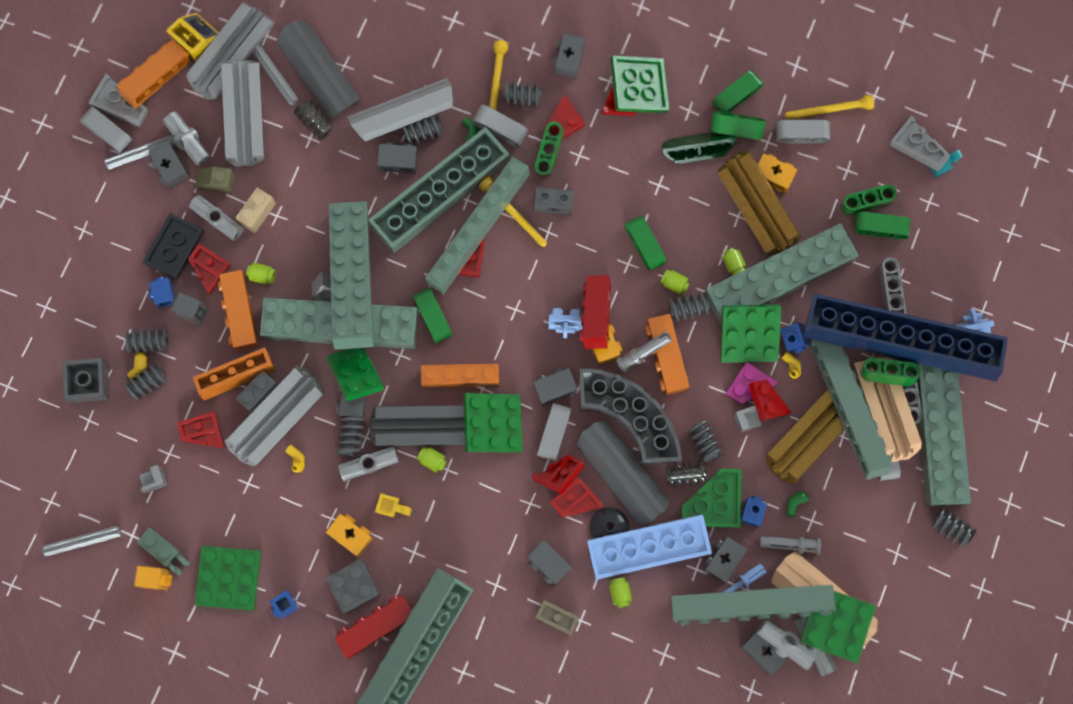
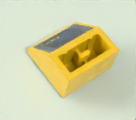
[166,13,219,61]

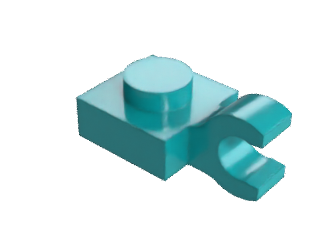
[928,150,963,178]

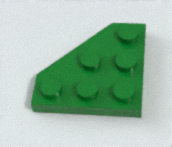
[681,468,742,528]

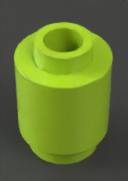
[722,248,746,276]
[246,262,276,285]
[660,269,690,295]
[417,446,447,473]
[609,578,632,608]

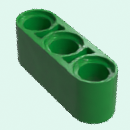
[711,70,764,113]
[710,111,766,140]
[535,121,564,176]
[841,184,897,215]
[854,212,911,240]
[624,215,667,271]
[412,287,453,344]
[860,358,921,386]

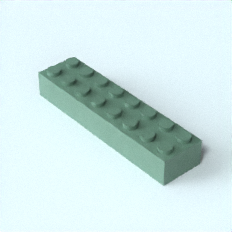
[368,127,510,254]
[329,201,374,350]
[705,223,859,326]
[260,298,419,349]
[915,363,971,507]
[357,568,474,704]

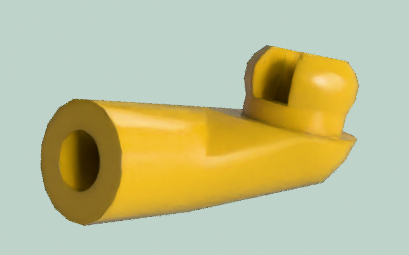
[781,351,801,379]
[127,352,147,379]
[285,444,305,473]

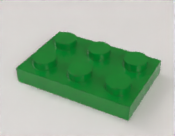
[326,348,383,401]

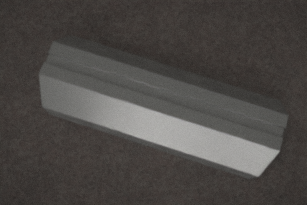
[277,21,360,118]
[370,405,465,447]
[576,421,670,526]

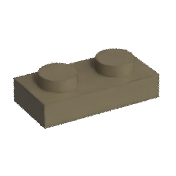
[535,600,580,635]

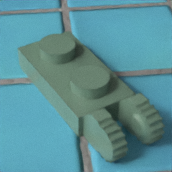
[137,527,190,576]

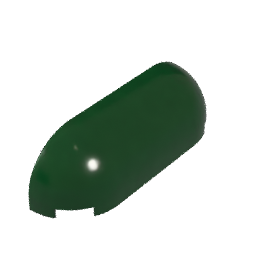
[662,132,737,164]

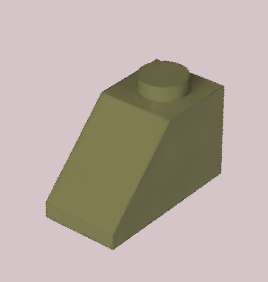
[195,167,236,194]

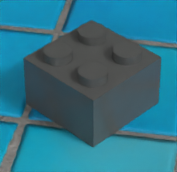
[63,358,109,403]
[326,559,381,614]

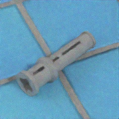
[616,331,672,373]
[760,535,821,556]

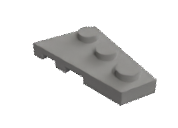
[88,74,148,127]
[890,115,949,172]

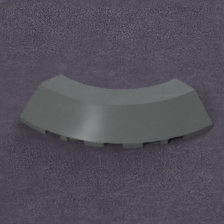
[579,368,682,465]

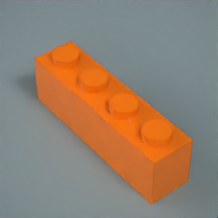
[117,39,190,109]
[218,270,259,351]
[644,314,690,396]
[192,347,276,401]
[421,364,499,388]

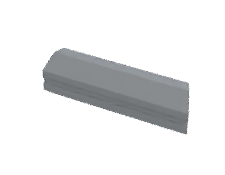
[187,3,275,100]
[221,60,264,166]
[347,78,453,141]
[225,365,324,467]

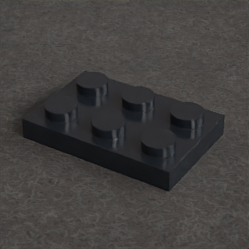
[143,213,204,280]

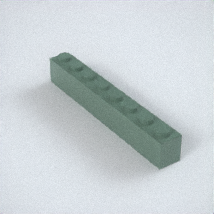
[425,157,530,295]
[810,339,893,480]
[671,585,836,625]

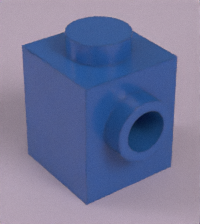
[148,277,176,308]
[780,323,811,354]
[741,496,767,527]
[270,590,300,619]

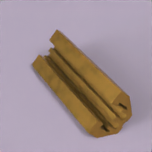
[717,150,801,255]
[766,390,845,484]

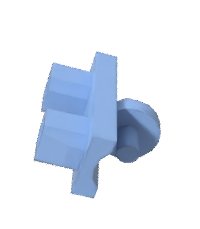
[548,308,583,339]
[955,309,994,333]

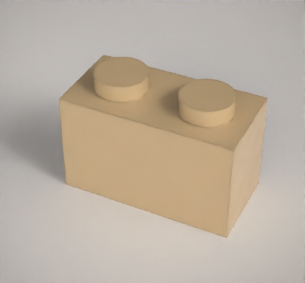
[236,188,276,234]

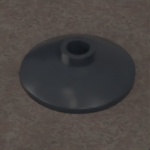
[590,507,629,538]

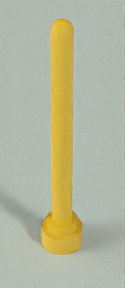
[489,40,509,110]
[785,94,874,119]
[479,177,547,247]

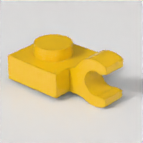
[375,493,412,518]

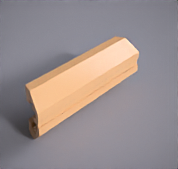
[852,356,922,462]
[771,551,878,646]

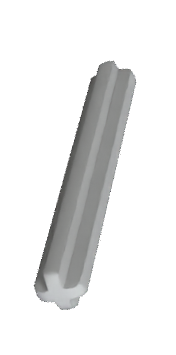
[252,44,298,105]
[104,135,176,169]
[42,526,121,556]

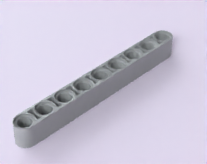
[878,257,922,424]

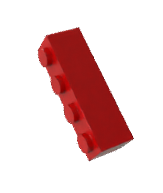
[580,275,611,349]
[334,594,412,659]

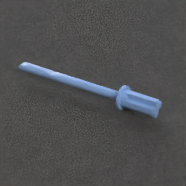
[682,563,767,626]

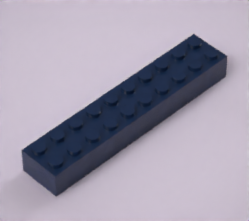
[803,293,1008,382]

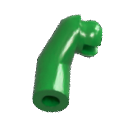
[461,116,479,141]
[786,491,809,517]

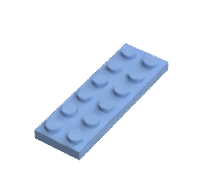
[587,514,712,579]

